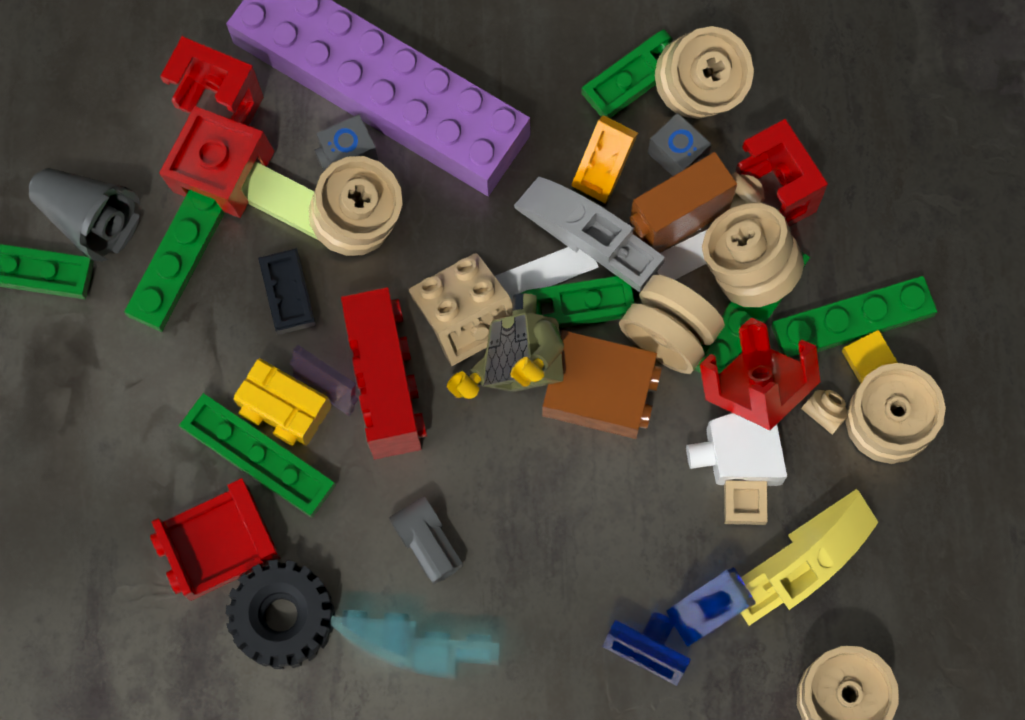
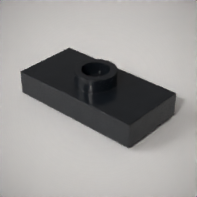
[258,248,316,335]

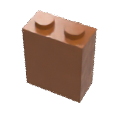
[629,152,737,253]
[542,330,662,439]

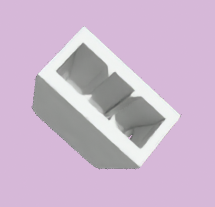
[686,413,787,486]

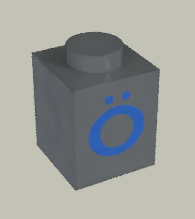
[648,113,711,176]
[314,115,378,171]

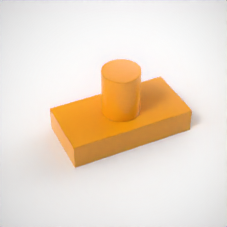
[571,115,638,204]

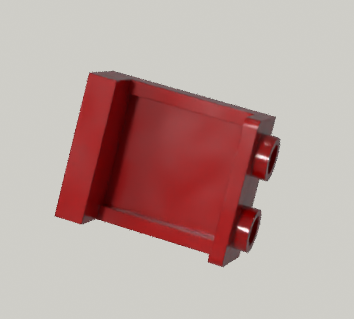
[150,478,281,601]

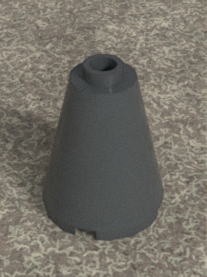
[29,168,140,262]

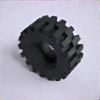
[225,560,335,670]

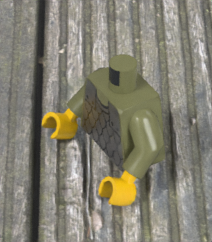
[447,293,564,399]

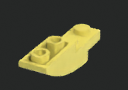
[724,489,878,626]

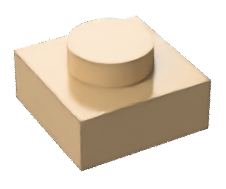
[724,480,768,525]

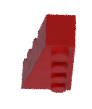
[341,287,427,460]

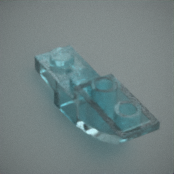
[331,610,500,679]

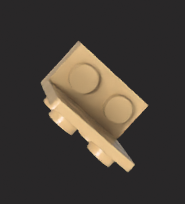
[409,253,512,366]

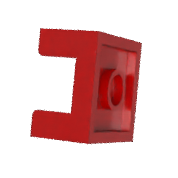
[160,36,264,126]
[159,106,275,218]
[736,119,828,227]
[700,318,821,431]

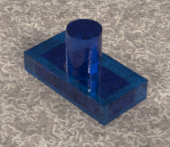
[666,567,756,647]
[602,612,691,686]

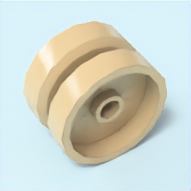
[654,26,754,119]
[309,156,403,256]
[702,203,804,307]
[619,275,725,374]
[845,363,946,464]
[797,646,899,720]

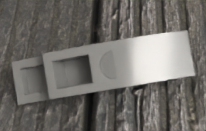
[514,176,665,292]

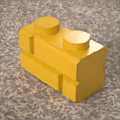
[233,358,332,446]

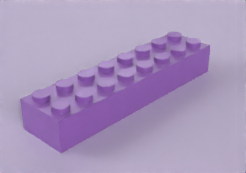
[226,0,530,197]

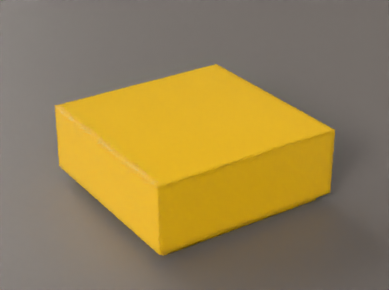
[842,330,898,384]

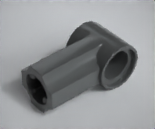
[389,496,463,585]

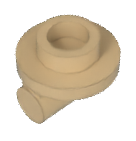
[730,172,765,209]
[801,390,847,435]

